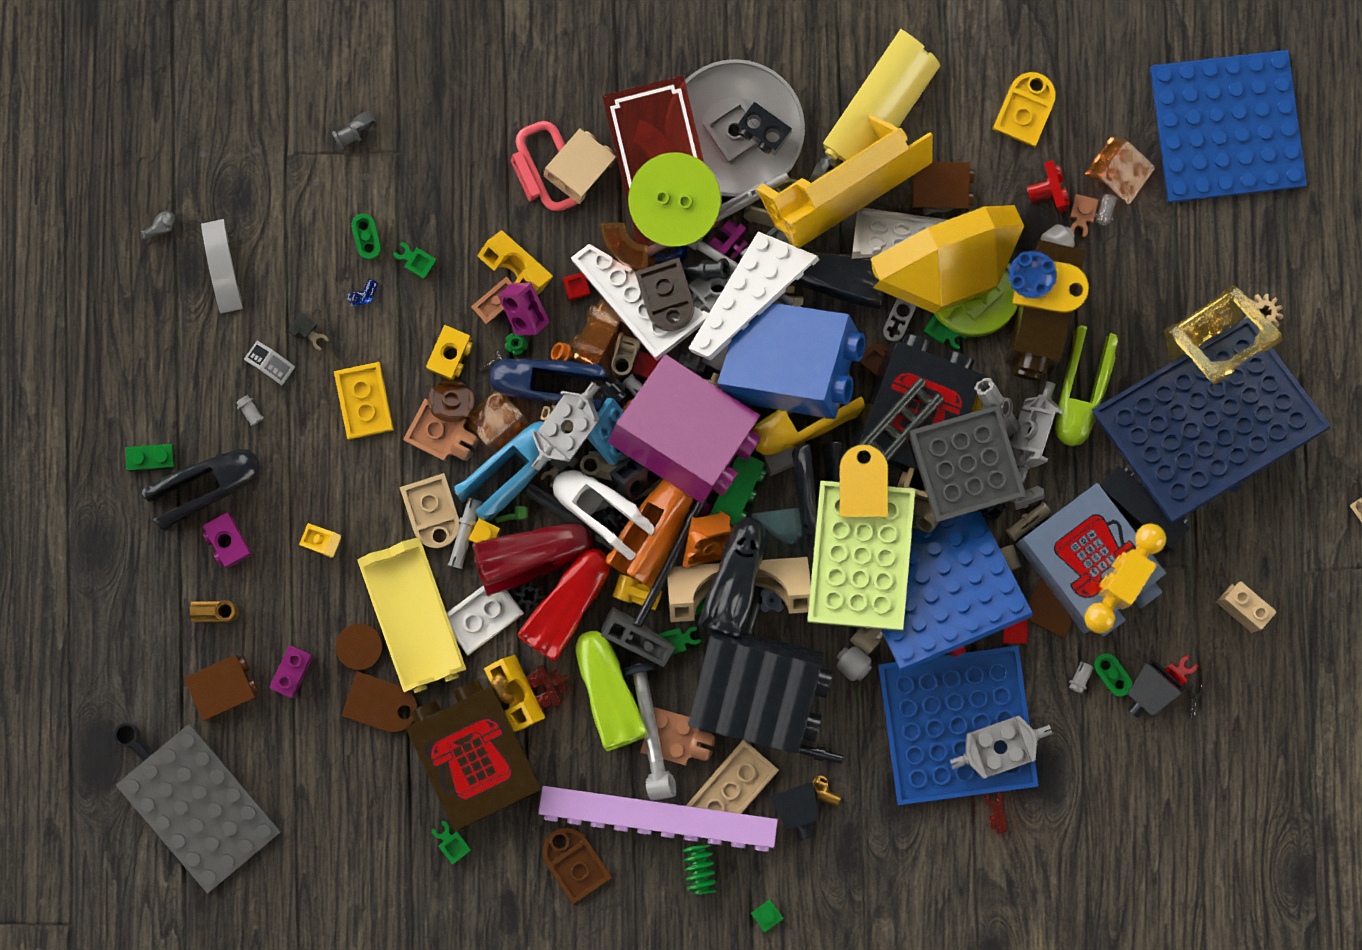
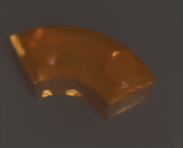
[601,223,648,271]
[571,299,622,365]

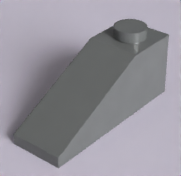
[601,607,675,667]

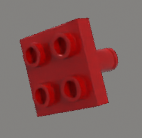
[1027,160,1070,214]

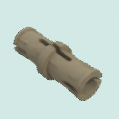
[1006,502,1052,542]

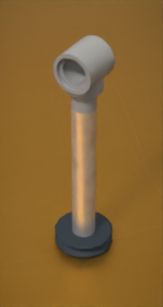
[621,663,676,801]

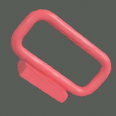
[510,121,578,211]

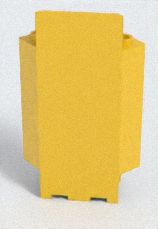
[755,115,933,248]

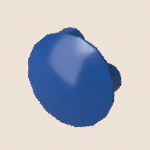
[1009,251,1057,299]

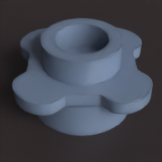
[760,589,784,612]

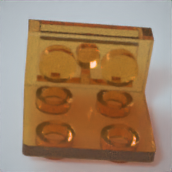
[1085,137,1155,204]
[466,391,531,454]

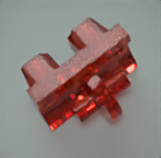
[527,665,569,708]

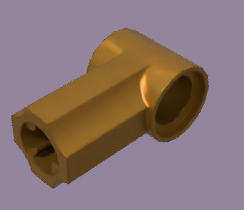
[190,600,239,623]

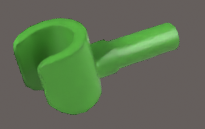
[495,506,528,523]

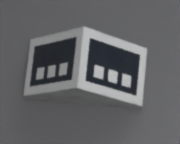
[244,341,295,386]

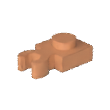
[1070,194,1099,238]

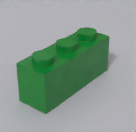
[710,456,767,527]

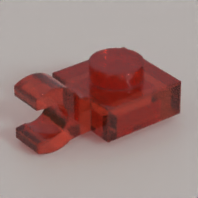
[984,792,1007,834]

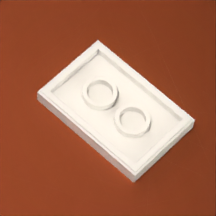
[447,585,524,656]

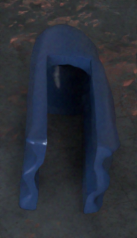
[489,358,609,412]

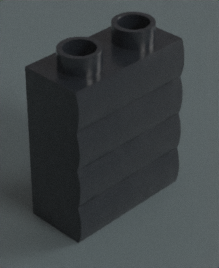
[688,630,833,754]

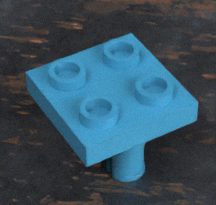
[587,398,624,465]

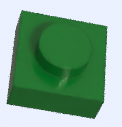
[751,899,784,932]

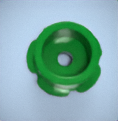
[505,333,528,355]

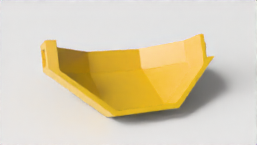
[871,205,1024,314]

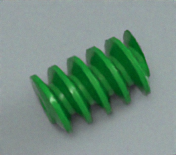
[683,844,717,894]

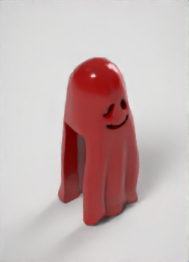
[518,549,611,662]

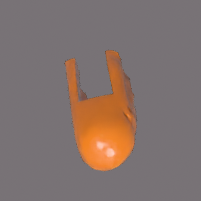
[606,479,695,589]

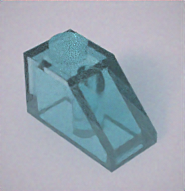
[751,508,802,544]

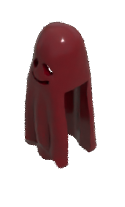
[472,523,593,597]

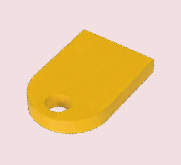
[992,72,1055,148]
[1012,262,1088,312]
[840,445,888,517]

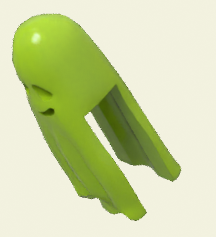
[1054,325,1118,446]
[575,631,648,751]

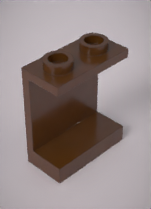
[912,161,974,212]
[184,654,259,722]

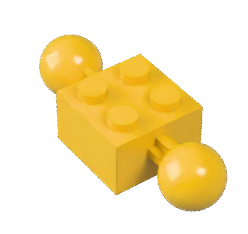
[1085,524,1166,633]

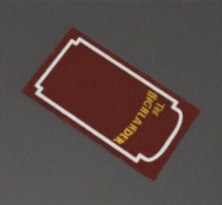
[602,75,719,245]

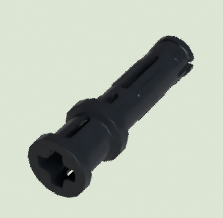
[682,258,730,281]

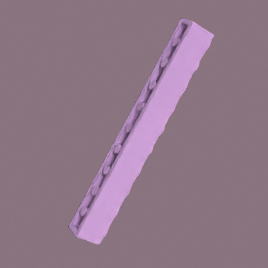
[539,786,778,852]

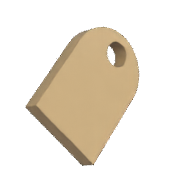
[400,473,460,549]

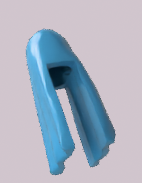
[454,421,548,522]

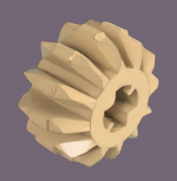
[1243,294,1283,333]

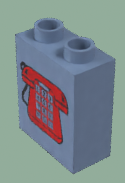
[1016,483,1167,637]

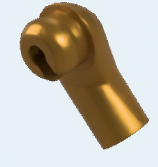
[491,674,514,704]
[813,775,841,807]

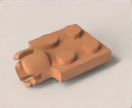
[403,399,479,462]
[641,707,715,766]

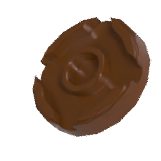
[427,380,475,423]
[336,623,383,670]

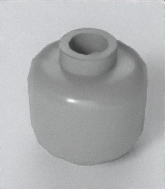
[1040,224,1075,247]
[837,646,872,681]

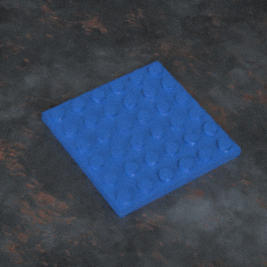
[1150,50,1307,203]
[881,510,1033,673]
[878,646,1038,805]

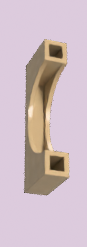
[668,557,811,622]

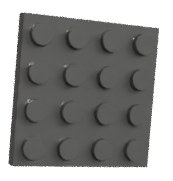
[909,405,1026,523]

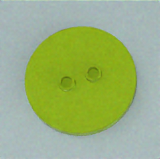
[628,153,722,247]
[934,262,1018,337]

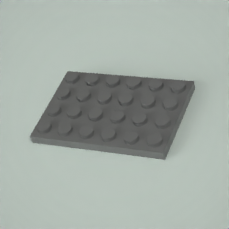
[116,723,281,893]

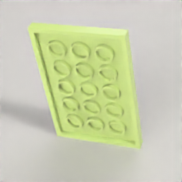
[808,481,915,631]

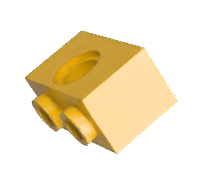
[426,325,473,380]

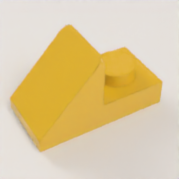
[299,523,341,558]

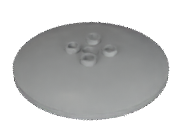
[666,59,805,197]

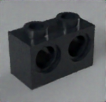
[737,102,792,155]
[610,457,661,502]

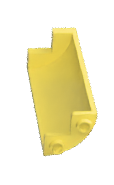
[823,29,940,162]
[357,537,466,694]

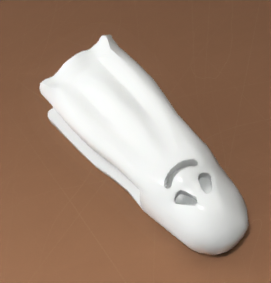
[553,470,654,560]

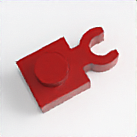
[1165,654,1199,685]

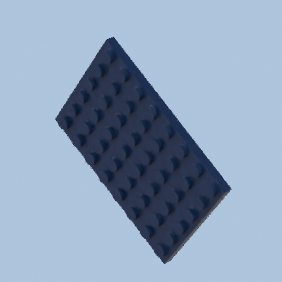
[1092,317,1331,524]

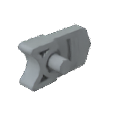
[1010,486,1045,510]

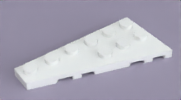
[852,208,947,259]
[689,231,819,361]
[571,244,709,361]

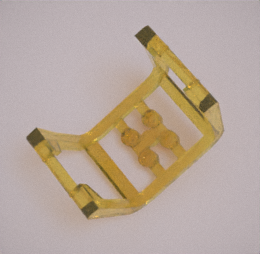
[1164,285,1282,385]

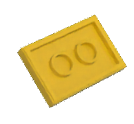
[334,362,394,440]

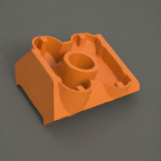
[683,511,732,567]

